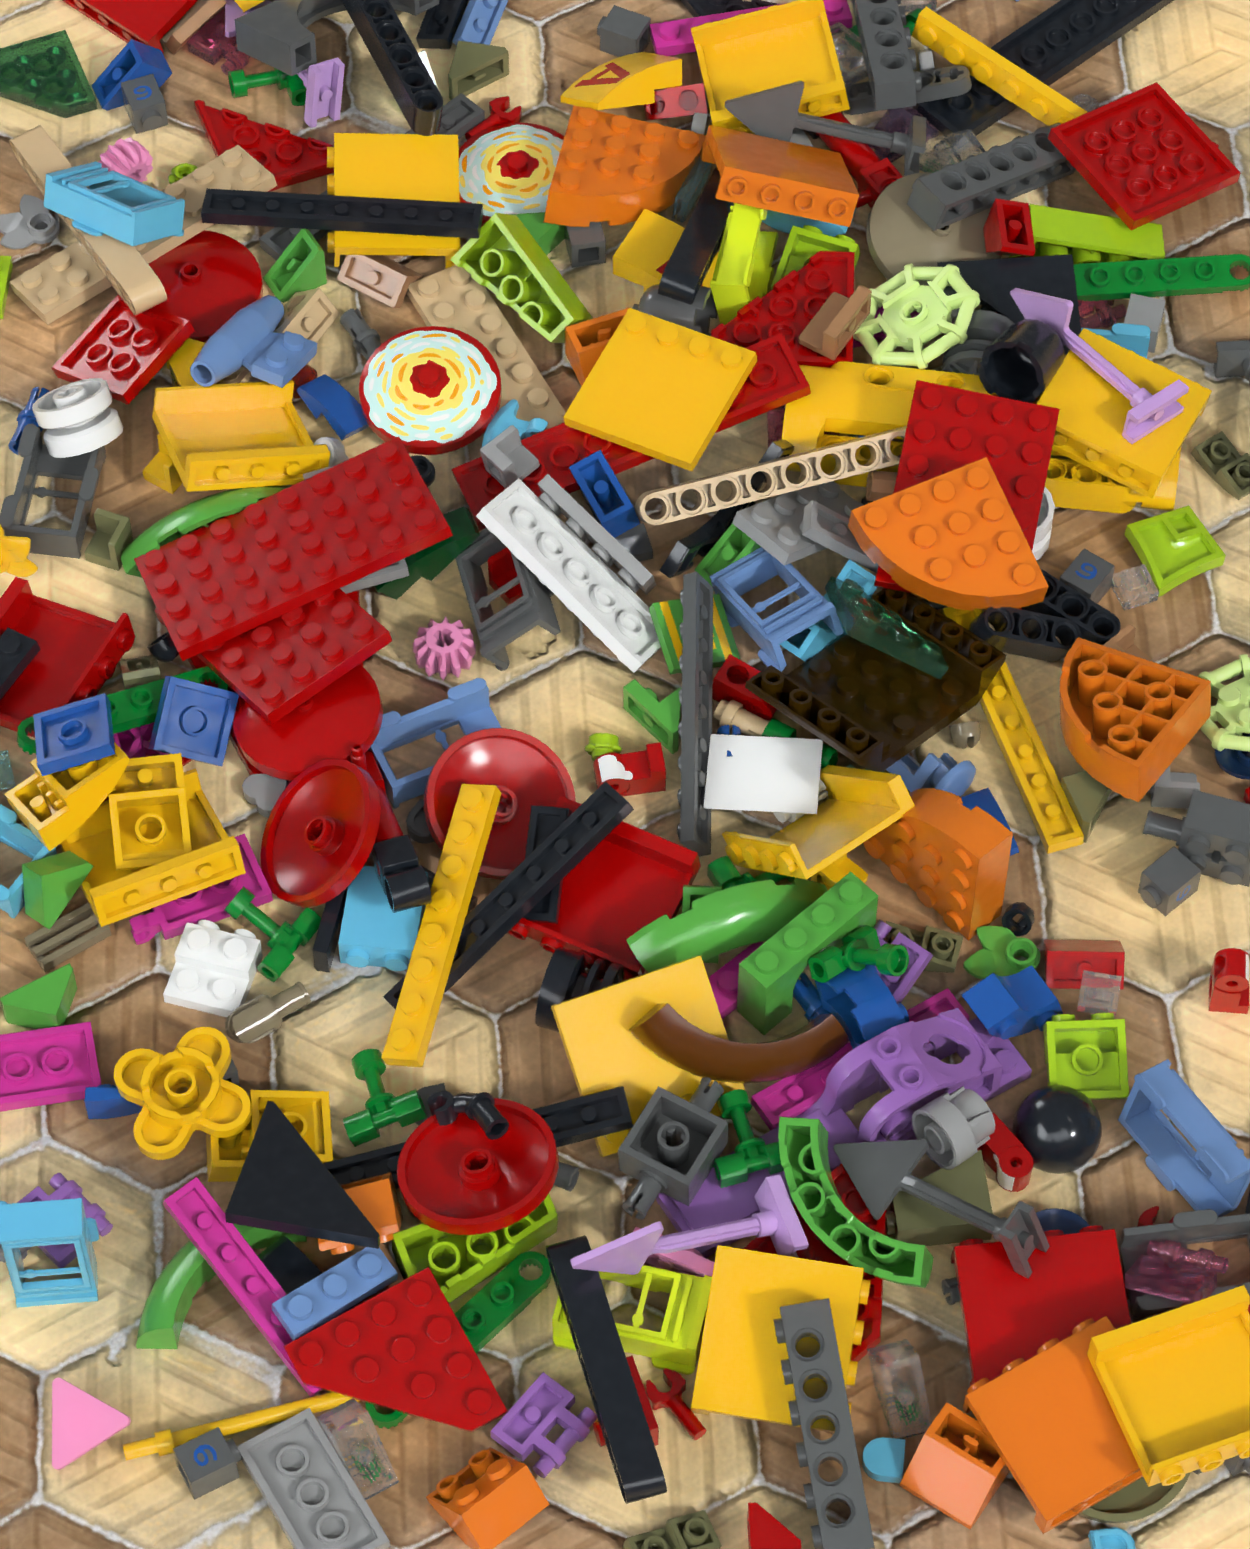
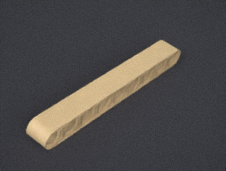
[9,125,167,315]
[635,426,907,525]

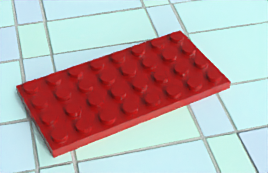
[134,436,453,662]

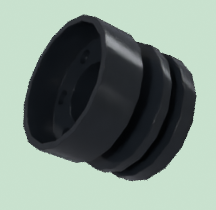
[535,947,624,1032]

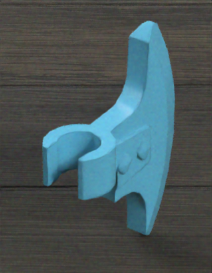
[482,399,548,447]

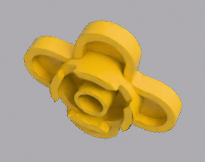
[114,1027,252,1160]

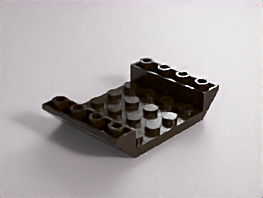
[745,588,1006,772]

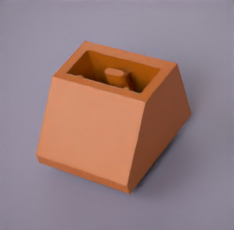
[565,307,631,387]
[317,1172,403,1255]
[900,1402,1010,1530]
[426,1447,550,1549]

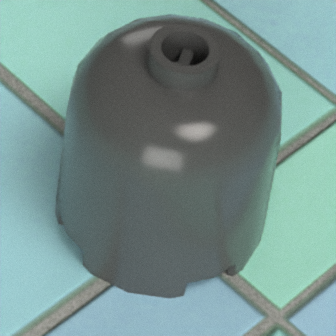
[633,284,718,336]

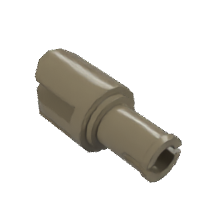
[225,982,311,1044]

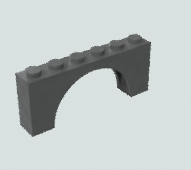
[235,0,439,76]

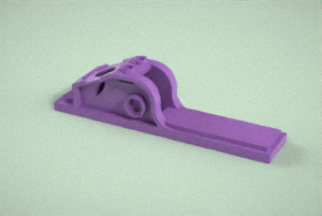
[656,1008,1032,1258]

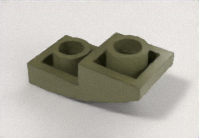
[1191,431,1250,500]
[884,921,963,973]
[622,1510,722,1549]

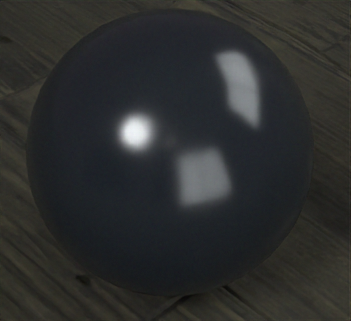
[1012,1085,1102,1174]

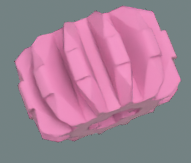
[99,137,153,183]
[413,616,476,681]

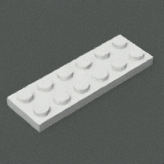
[476,478,661,673]

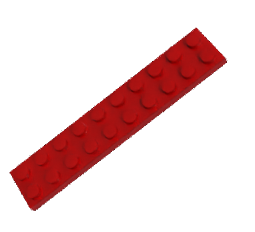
[452,333,811,531]

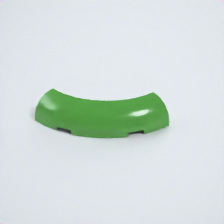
[121,485,290,578]
[626,879,828,972]
[778,1117,934,1288]
[136,1224,307,1349]

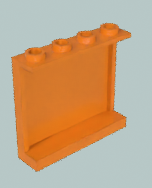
[700,125,859,227]
[963,1316,1143,1534]

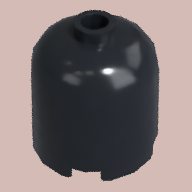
[978,319,1065,403]

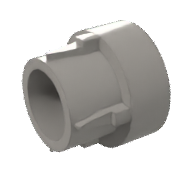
[912,1086,995,1170]

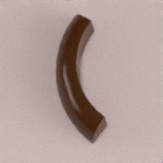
[629,1003,849,1083]

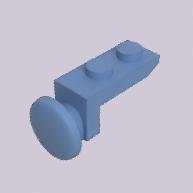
[886,753,976,797]

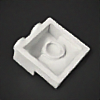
[163,920,263,1017]

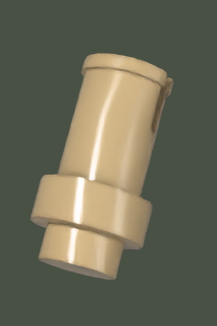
[713,700,770,736]

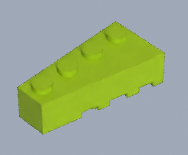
[1009,204,1165,264]
[450,213,593,343]
[392,1194,558,1303]

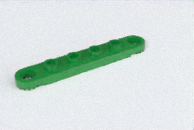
[1073,254,1250,301]
[17,666,229,755]
[365,1251,551,1429]

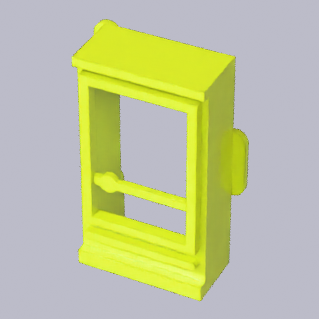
[710,203,779,325]
[552,1265,712,1375]

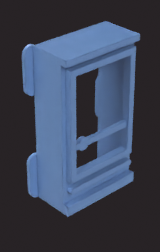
[709,547,844,672]
[367,678,502,809]
[1118,1059,1250,1217]

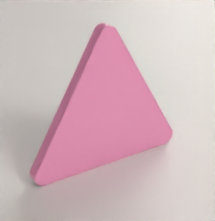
[52,1378,131,1470]

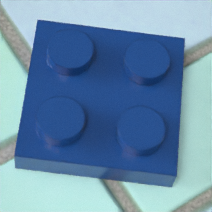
[148,676,239,767]
[33,693,115,776]

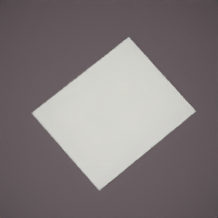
[703,734,823,814]

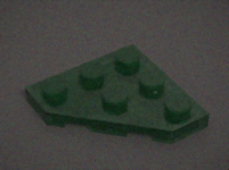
[0,30,98,118]
[825,576,949,680]

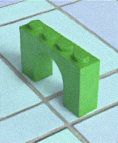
[737,872,878,1035]

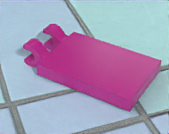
[129,833,273,945]
[0,1022,101,1112]

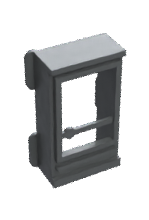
[0,424,106,559]
[455,528,561,671]
[1118,1209,1250,1319]

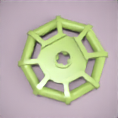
[853,263,980,369]
[1197,654,1250,752]

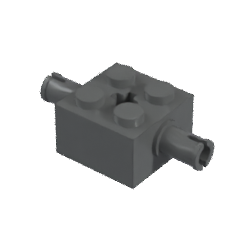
[1143,790,1250,887]
[618,1077,728,1220]

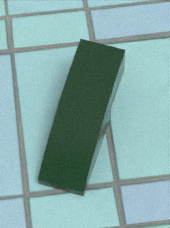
[375,506,480,600]

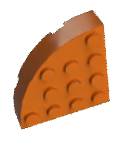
[544,105,706,227]
[848,457,1049,611]
[1060,637,1211,802]
[863,788,1013,941]

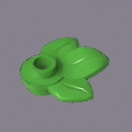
[963,925,1040,979]

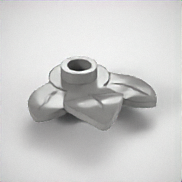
[0,194,59,249]

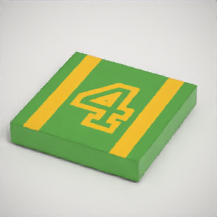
[649,594,741,674]

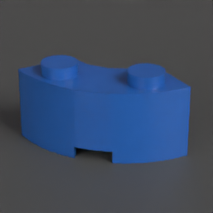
[815,965,909,1049]
[961,965,1064,1040]

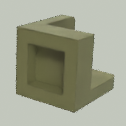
[84,508,133,571]

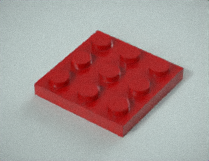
[51,295,195,405]

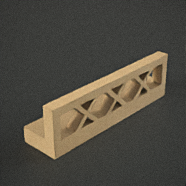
[218,288,340,384]

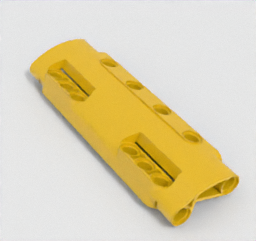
[782,361,1181,514]

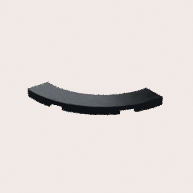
[659,439,795,578]

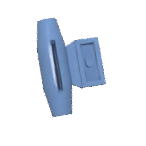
[190,295,318,388]

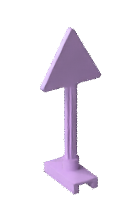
[225,0,345,128]
[1010,288,1189,444]
[570,1174,809,1275]

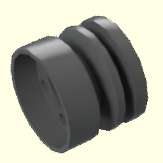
[941,310,1015,375]

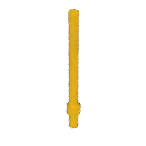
[122,1392,361,1461]

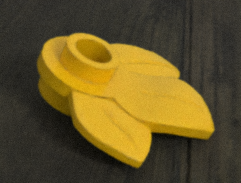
[0,524,38,577]

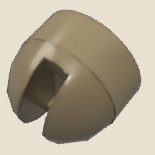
[949,721,981,749]

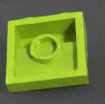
[770,225,861,290]
[1043,1013,1129,1100]

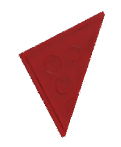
[194,100,334,192]

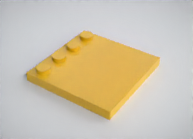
[563,308,757,472]
[551,955,745,1157]

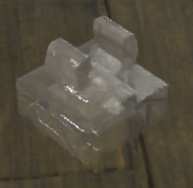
[1111,564,1159,611]
[1077,970,1122,1017]

